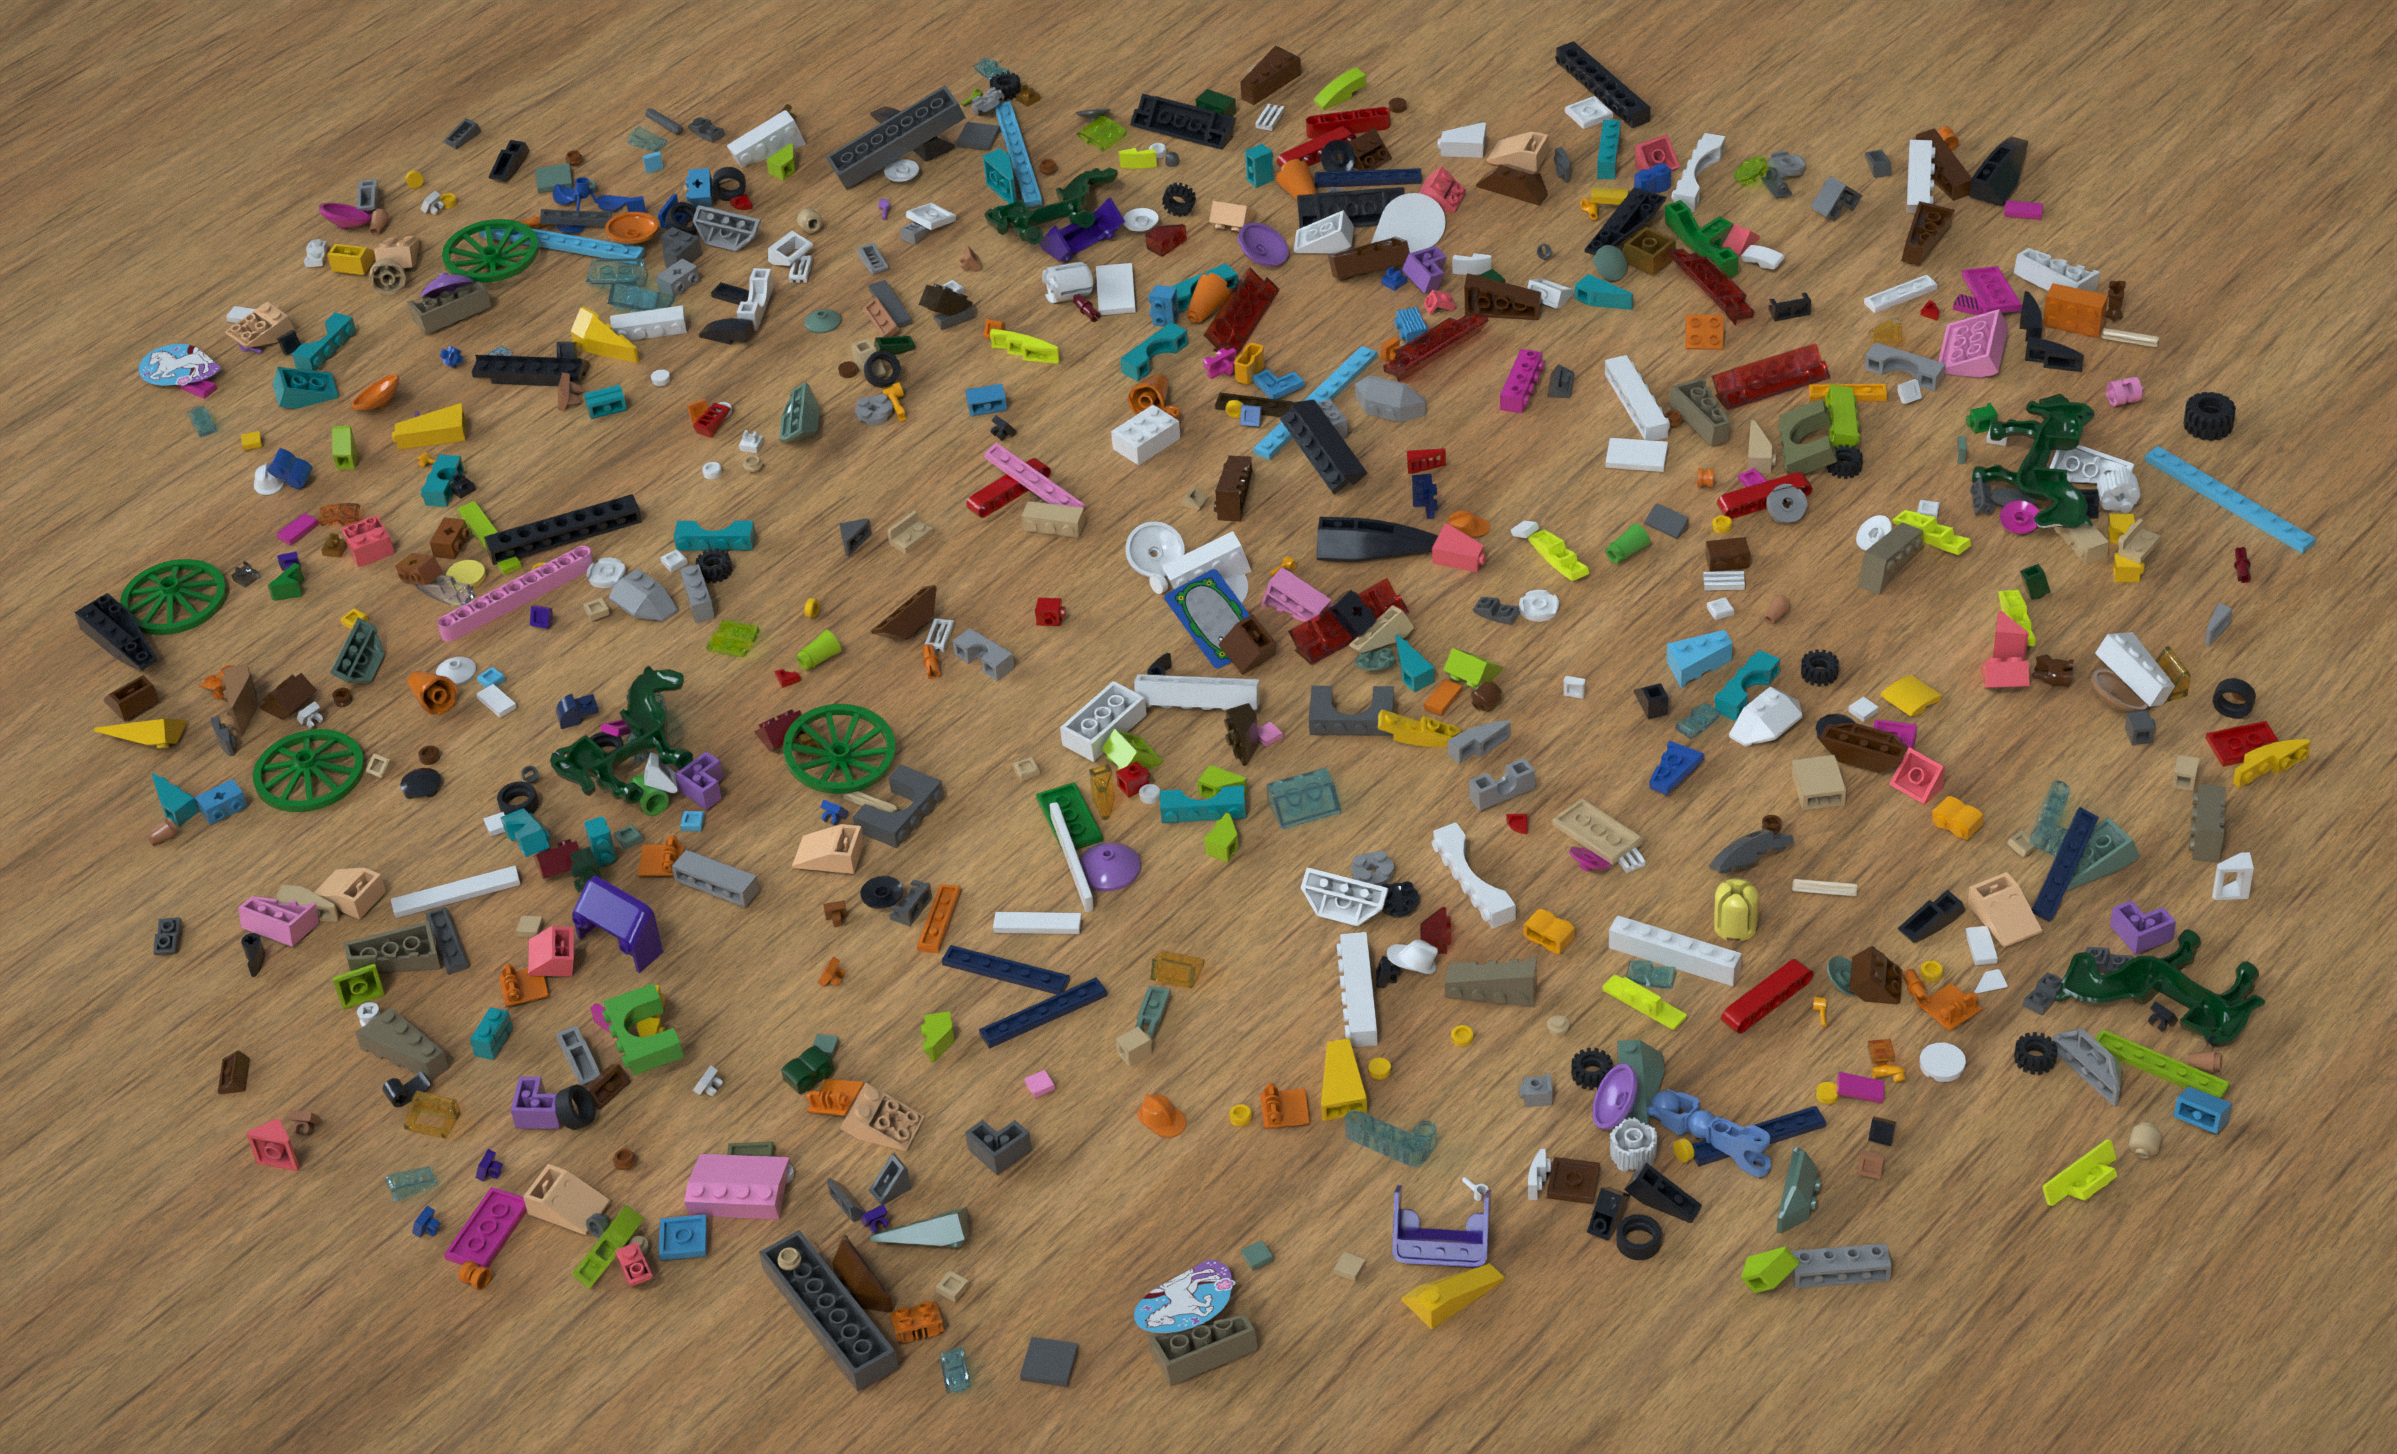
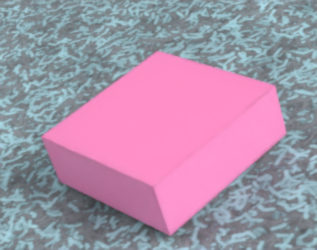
[1258,722,1283,747]
[1024,1070,1055,1098]

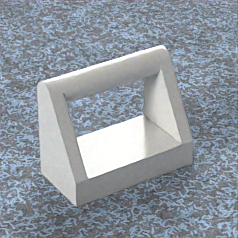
[768,231,813,266]
[1528,278,1574,309]
[644,753,677,793]
[2212,852,2254,900]

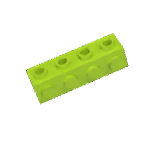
[1825,384,1860,448]

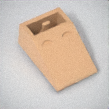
[1486,132,1548,172]
[374,235,420,268]
[225,302,295,348]
[792,824,864,874]
[314,868,386,919]
[1967,872,2042,948]
[840,1083,925,1151]
[523,1164,611,1235]

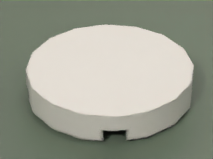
[587,557,626,588]
[1519,590,1559,622]
[1919,1043,1966,1082]

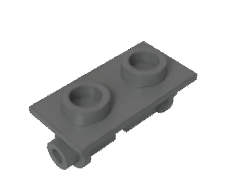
[1761,167,1792,199]
[1970,476,1994,516]

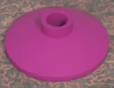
[2000,501,2039,534]
[1569,847,1610,872]

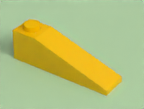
[571,306,639,363]
[94,719,187,749]
[1401,1263,1505,1329]

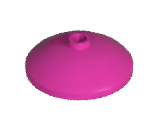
[319,203,372,229]

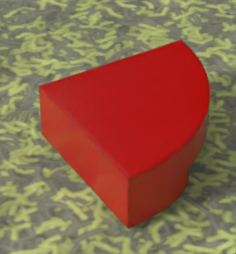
[730,195,753,210]
[1920,300,1940,321]
[774,669,801,688]
[1506,814,1528,834]

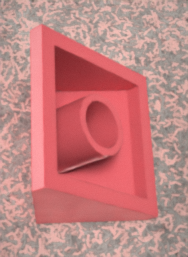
[1635,134,1680,171]
[1721,224,1760,257]
[1993,611,2029,662]
[1889,747,1945,804]
[247,1118,300,1171]

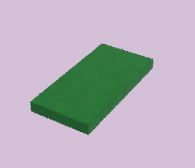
[1036,782,1103,854]

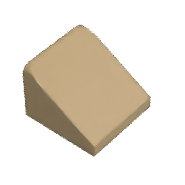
[1179,486,1208,510]
[365,753,396,779]

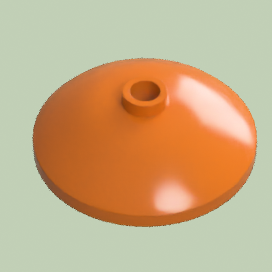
[605,212,659,245]
[351,374,400,411]

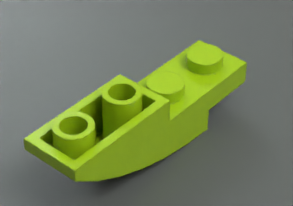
[571,1204,644,1289]

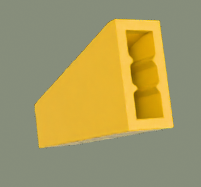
[392,403,466,450]
[1321,1038,1367,1121]

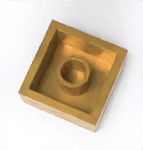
[1624,226,1676,275]

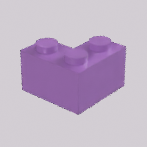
[1403,246,1447,293]
[675,751,723,810]
[2110,900,2176,955]
[511,1077,561,1129]

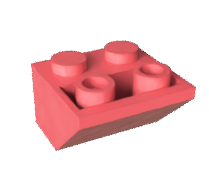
[1419,166,1467,213]
[341,515,395,567]
[1981,657,2029,688]
[528,926,574,977]

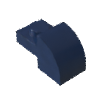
[556,694,599,729]

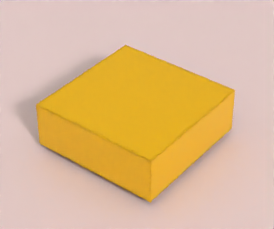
[241,431,262,451]
[340,608,369,629]

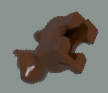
[2106,280,2126,321]
[2032,654,2074,687]

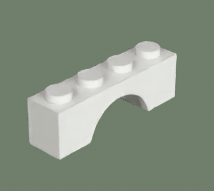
[737,268,774,331]

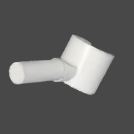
[1462,1177,1488,1201]

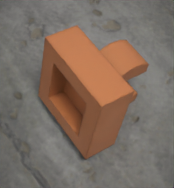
[959,246,981,271]
[289,1110,319,1135]
[1857,1150,1885,1180]

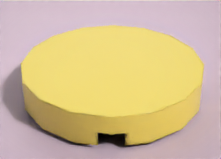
[446,560,486,591]

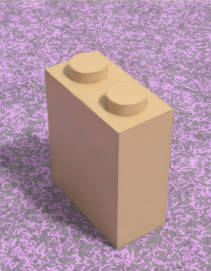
[1792,755,1846,811]

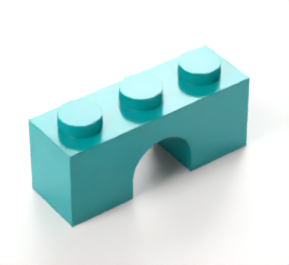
[421,454,464,507]

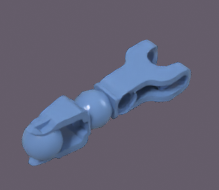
[1646,1089,1771,1177]

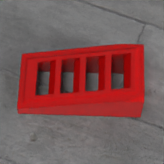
[693,402,731,438]
[1407,448,1446,474]

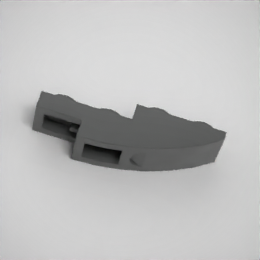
[1709,829,1794,873]

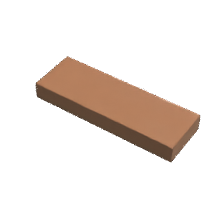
[863,297,900,337]

